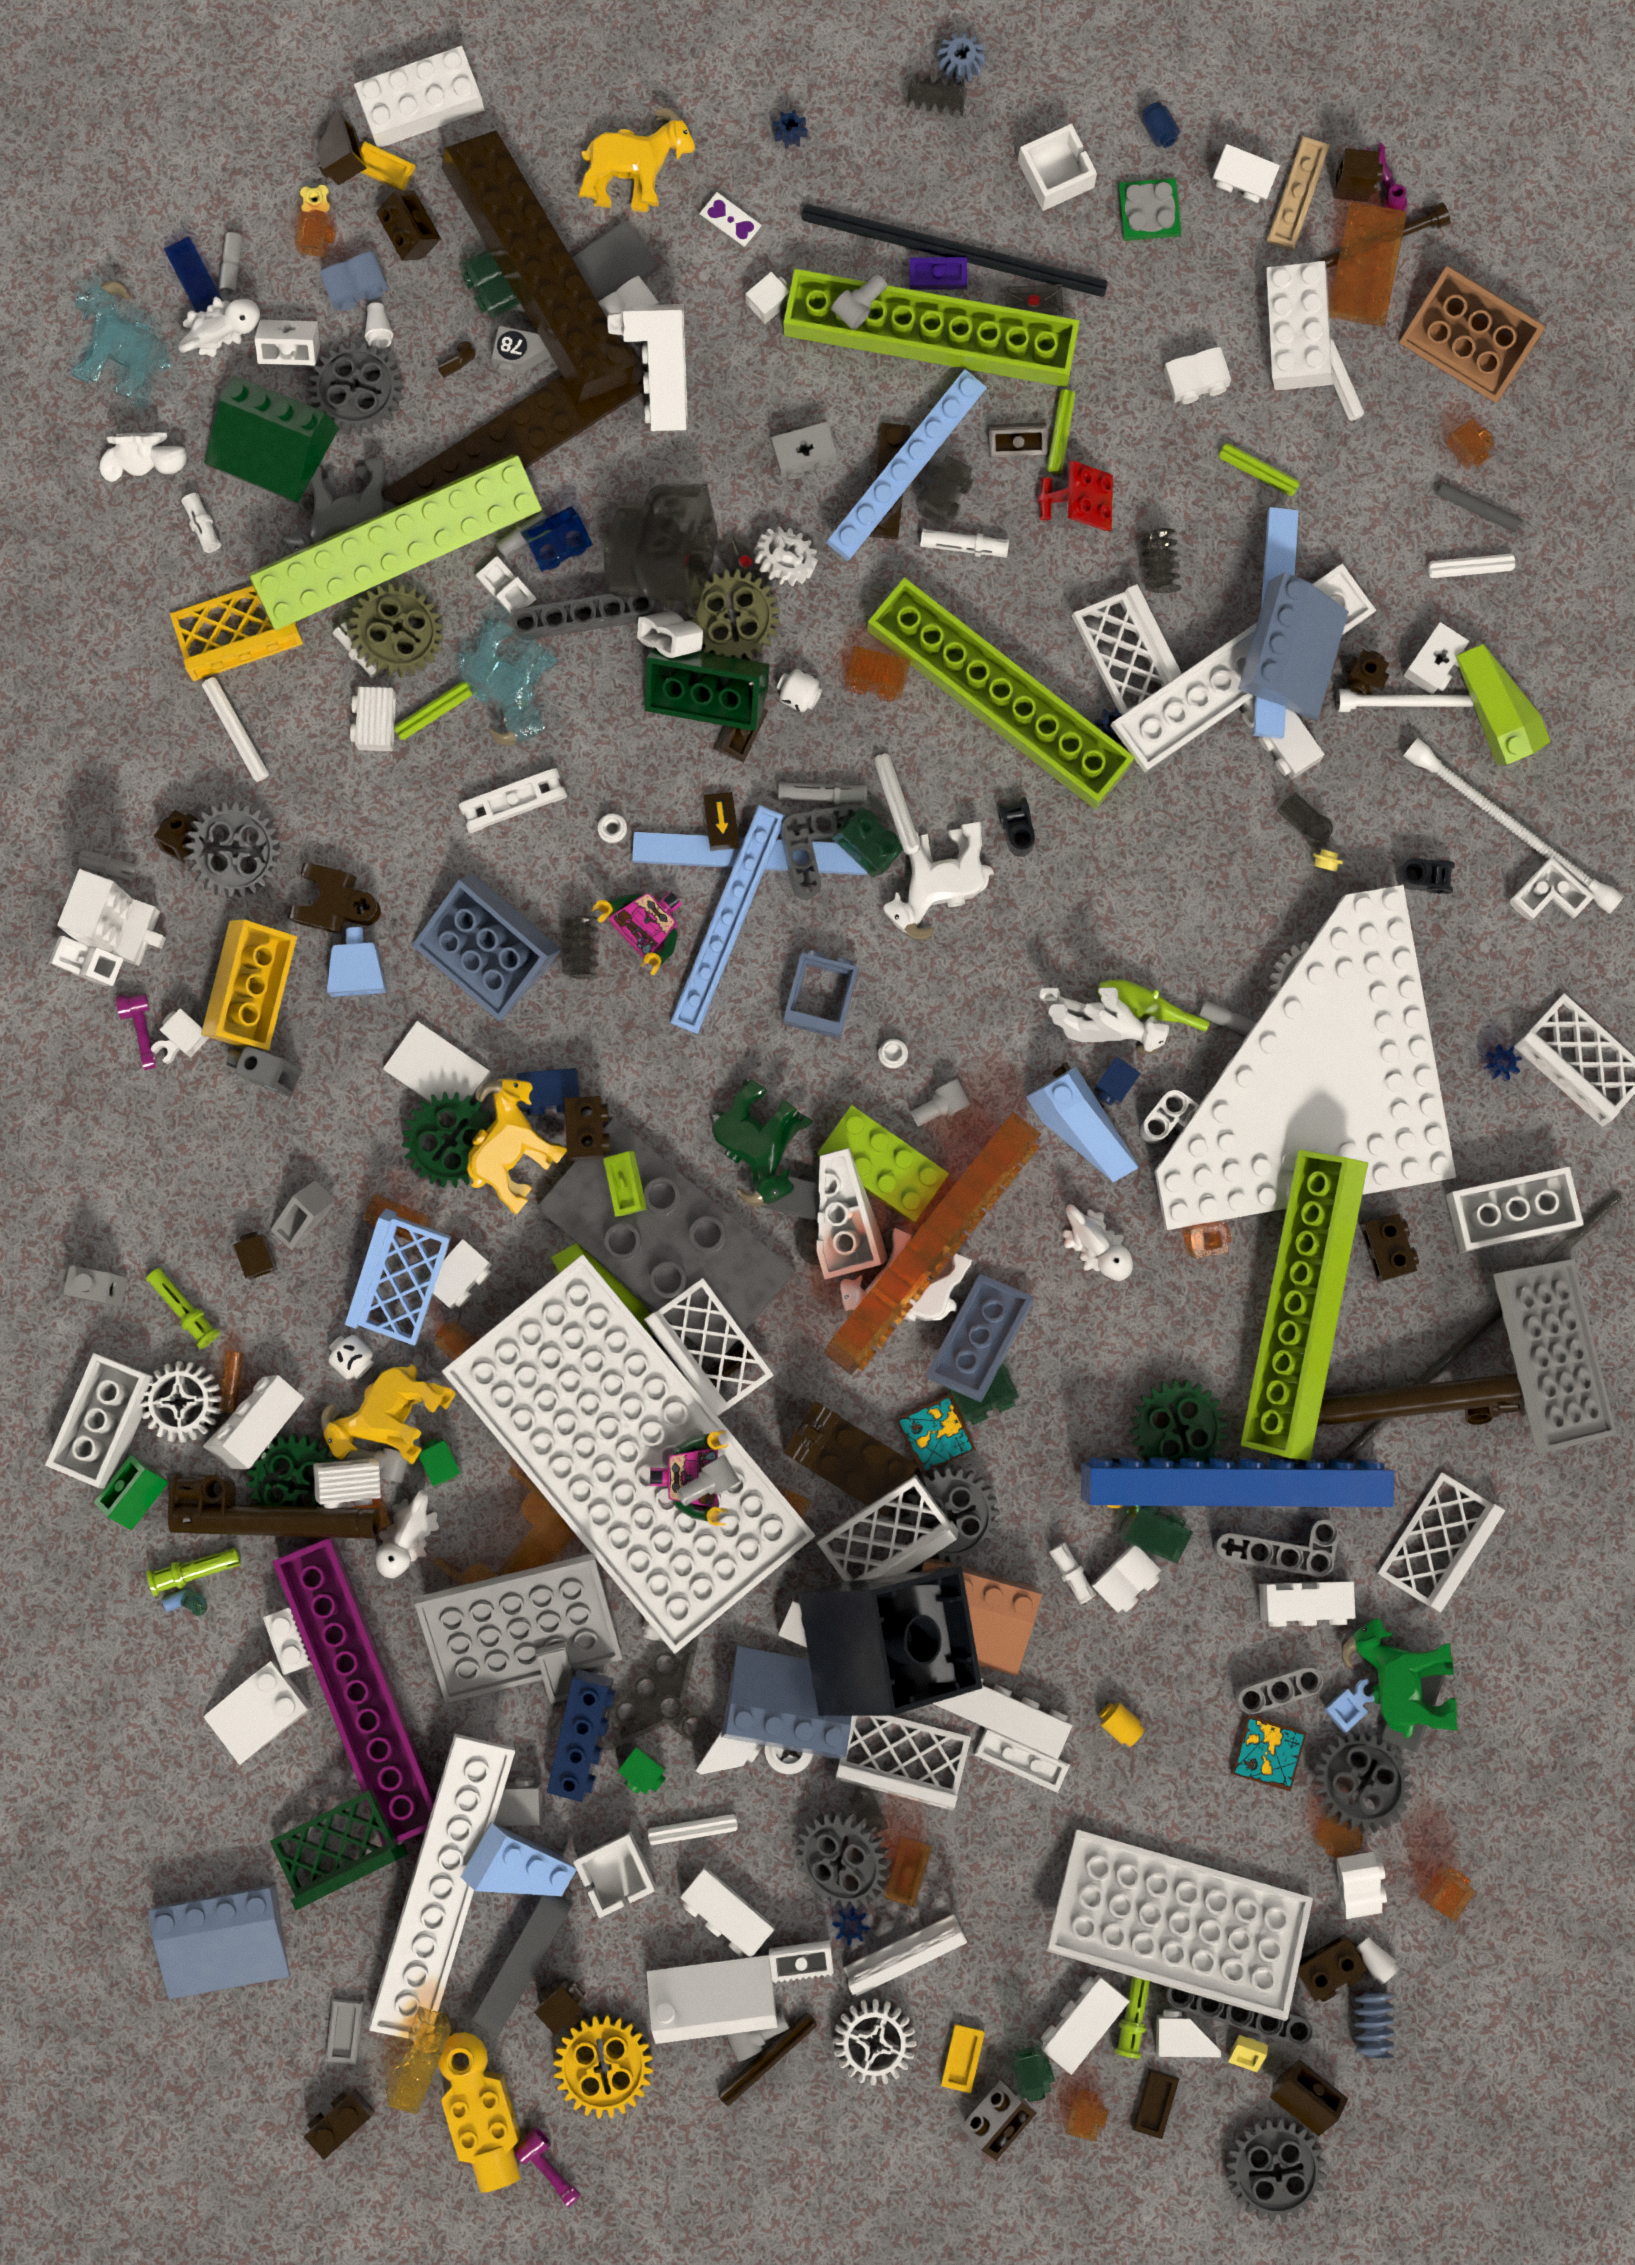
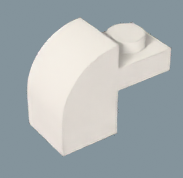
[49,936,123,986]

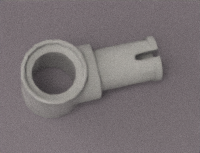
[831,274,887,330]
[910,1079,972,1127]
[347,1448,408,1483]
[676,1454,740,1506]
[726,2012,789,2061]

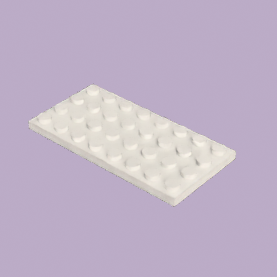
[1046,1830,1313,2021]

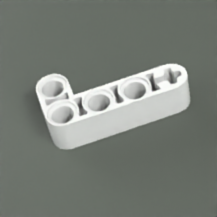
[1140,1090,1199,1144]

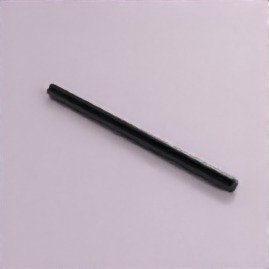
[802,204,1108,297]

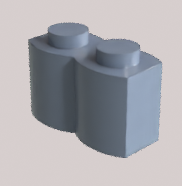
[320,251,388,311]

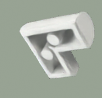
[1510,857,1595,920]

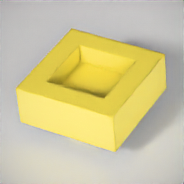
[1228,2035,1268,2072]

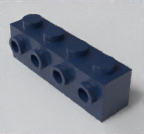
[547,1669,616,1802]

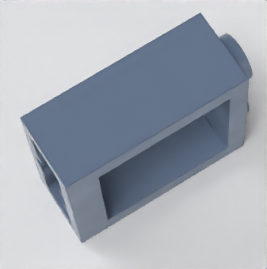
[783,950,859,1039]

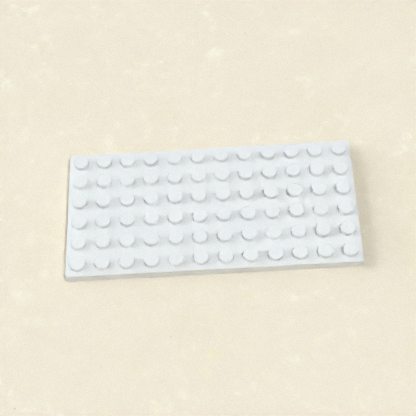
[442,1255,816,1654]

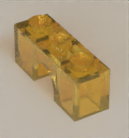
[386,2006,451,2114]

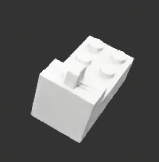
[607,304,688,431]
[57,869,166,966]

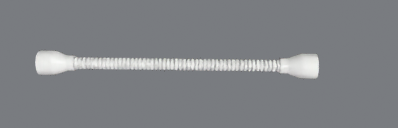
[1403,738,1624,914]

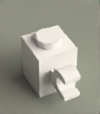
[151,1009,209,1064]

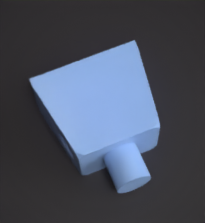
[327,927,387,997]

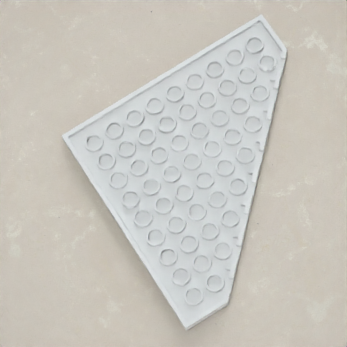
[1154,885,1456,1230]

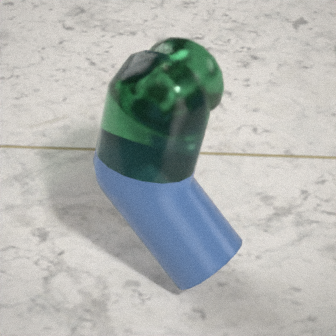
[161,1588,208,1616]

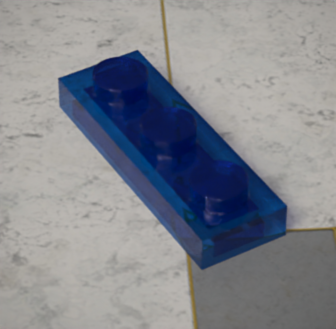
[164,236,223,313]

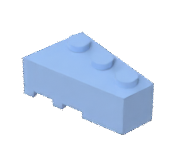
[460,1822,577,1896]

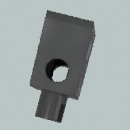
[226,1046,302,1098]

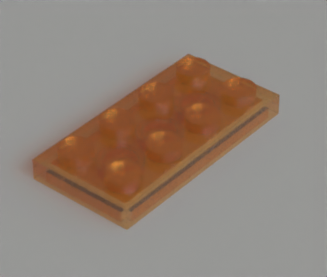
[1329,201,1407,328]

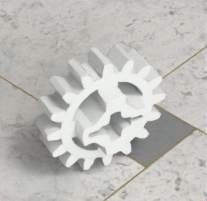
[754,527,818,586]

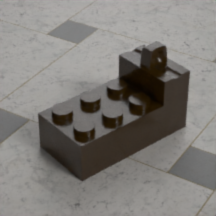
[783,1401,918,1517]

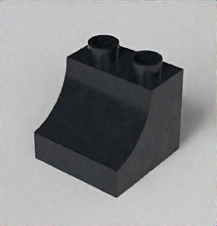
[798,1566,982,1716]

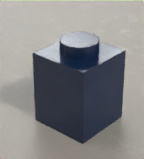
[1094,1056,1141,1106]

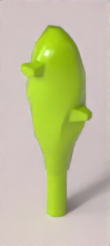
[1097,979,1210,1032]

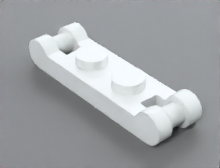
[459,768,567,833]

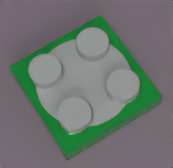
[1118,178,1181,241]

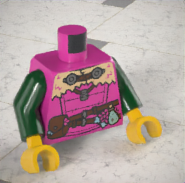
[591,891,682,975]
[650,1430,729,1526]

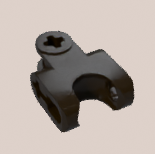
[287,863,381,934]

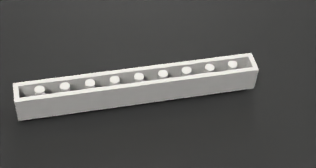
[778,1601,1072,1759]

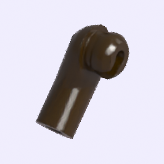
[437,341,476,378]

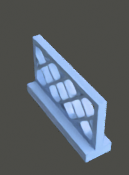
[345,1209,451,1346]

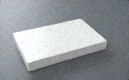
[383,1021,490,1120]

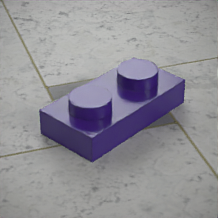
[909,257,967,290]

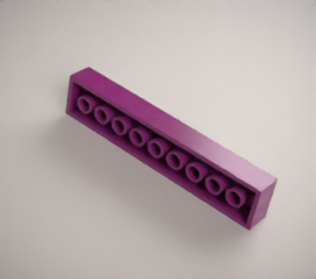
[272,1538,436,1846]

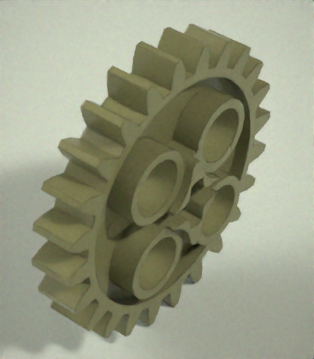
[686,569,780,661]
[348,583,444,678]

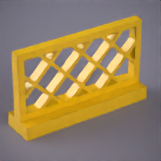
[170,586,304,681]

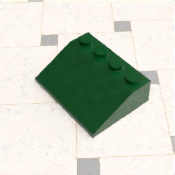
[204,375,339,503]

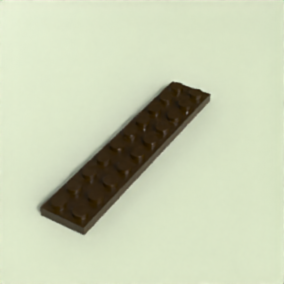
[382,339,647,507]

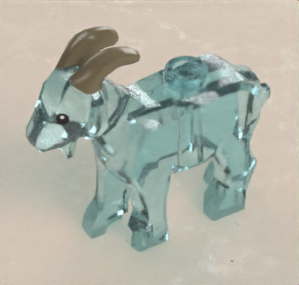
[71,281,170,410]
[458,619,559,746]

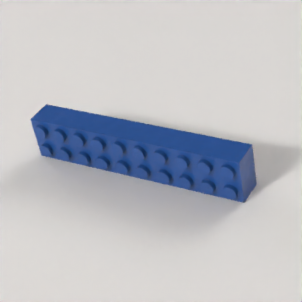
[1081,1457,1394,1507]

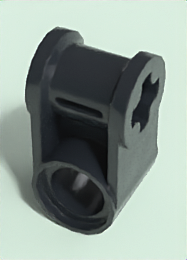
[996,797,1035,857]
[1396,858,1455,894]

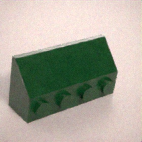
[644,647,770,731]

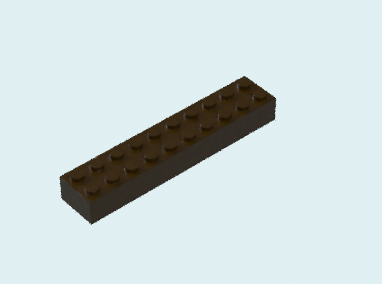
[441,130,635,402]

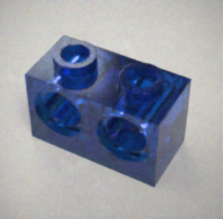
[520,506,593,572]

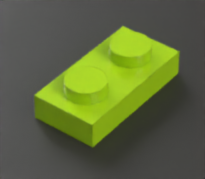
[603,1151,647,1217]

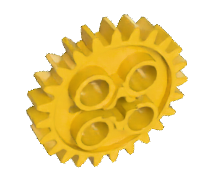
[553,2014,654,2119]

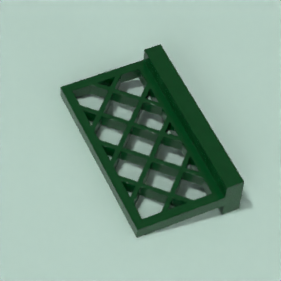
[270,1789,408,1910]

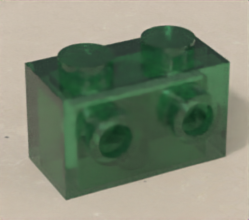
[831,807,903,878]
[1118,1506,1193,1564]
[1009,2045,1055,2102]

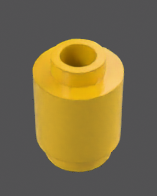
[1099,1702,1145,1747]

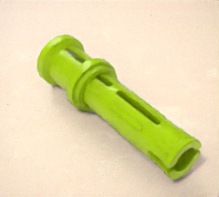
[146,1267,221,1349]
[146,1547,241,1597]
[1114,1976,1150,2059]

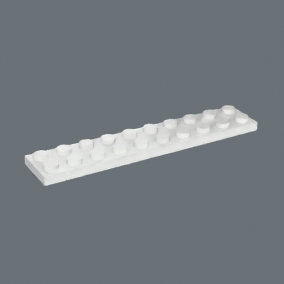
[1110,564,1376,773]
[368,1734,515,2043]

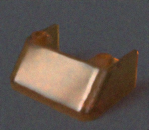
[434,1467,576,1585]

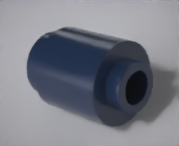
[1141,102,1180,148]

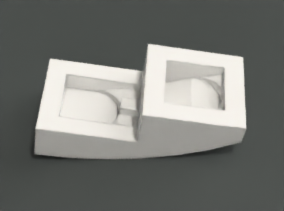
[475,556,536,616]

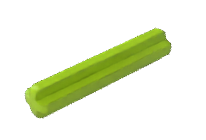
[1047,389,1076,474]
[1219,443,1300,496]
[394,682,472,740]

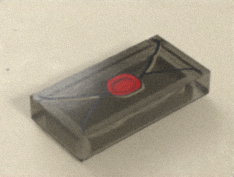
[1004,284,1063,316]
[715,532,770,589]

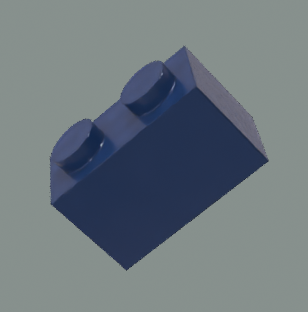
[517,1068,580,1116]

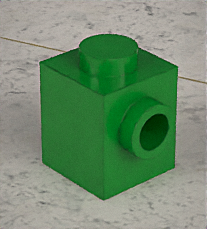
[418,1438,463,1487]
[617,1746,666,1795]

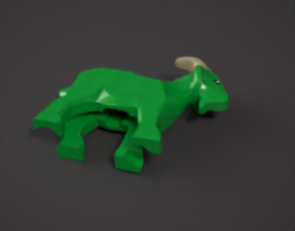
[1341,1618,1458,1739]

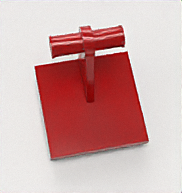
[1037,460,1113,531]

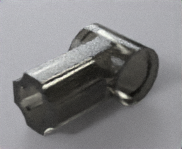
[1277,792,1333,848]

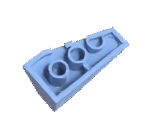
[1026,1066,1139,1182]

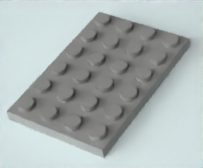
[1493,1259,1617,1454]
[414,1553,623,1704]

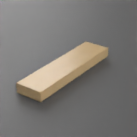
[1267,136,1330,251]

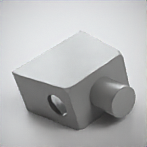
[63,1265,128,1307]

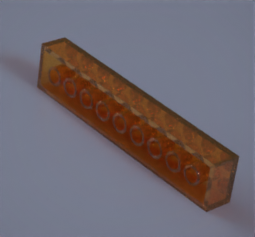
[823,1112,1042,1376]

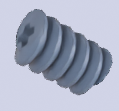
[1355,1991,1394,2058]

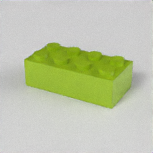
[817,1105,949,1225]

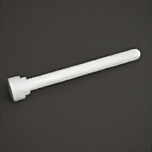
[1336,689,1474,712]

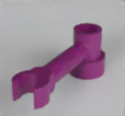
[1366,142,1407,219]
[115,993,156,1070]
[514,2127,580,2207]

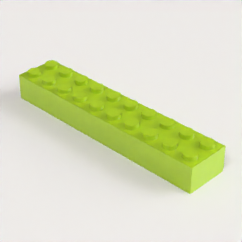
[784,268,1080,388]
[248,454,542,631]
[867,577,1135,810]
[1241,1149,1368,1460]

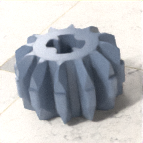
[937,31,986,84]

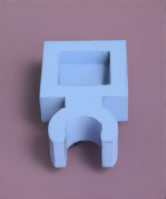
[1323,1679,1374,1732]

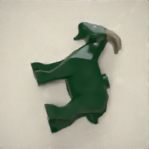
[712,1078,813,1207]

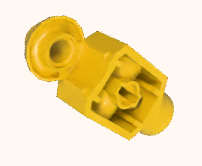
[437,2032,521,2193]

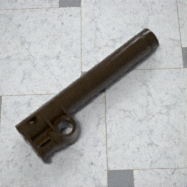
[1317,1373,1525,1427]
[168,1472,381,1539]

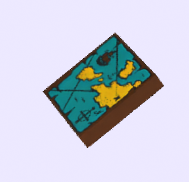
[896,1395,976,1474]
[1231,1715,1307,1792]

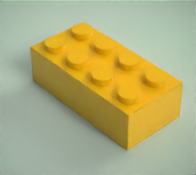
[201,919,297,1051]

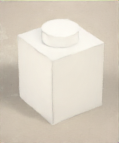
[745,272,790,324]

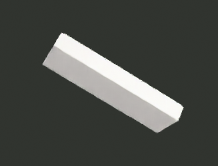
[974,1728,1070,1793]

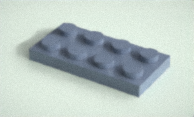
[926,1274,1034,1402]

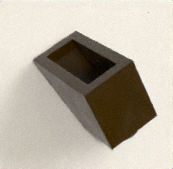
[317,111,367,186]

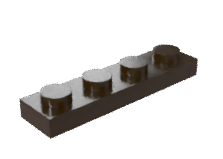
[869,423,910,540]

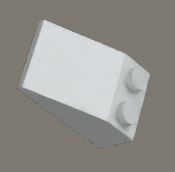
[204,1660,313,1765]

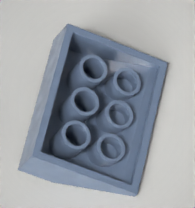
[1238,572,1349,721]
[412,873,562,1022]
[721,1646,852,1759]
[148,1884,290,1999]

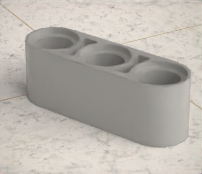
[1235,1666,1323,1714]

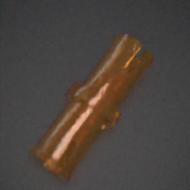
[218,1351,245,1413]

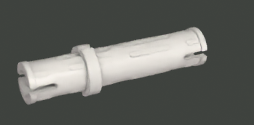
[920,528,1009,558]

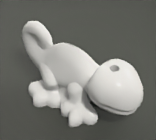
[178,297,260,357]
[99,432,187,482]
[1062,1204,1133,1281]
[376,1490,439,1578]

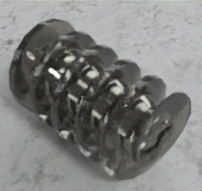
[906,72,967,117]
[1140,528,1182,594]
[562,916,599,979]

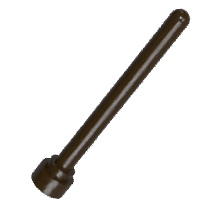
[1318,202,1450,269]

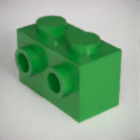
[93,1455,169,1531]

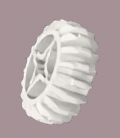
[140,1361,223,1443]
[833,1999,916,2085]

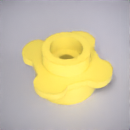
[300,185,330,215]
[1313,849,1343,872]

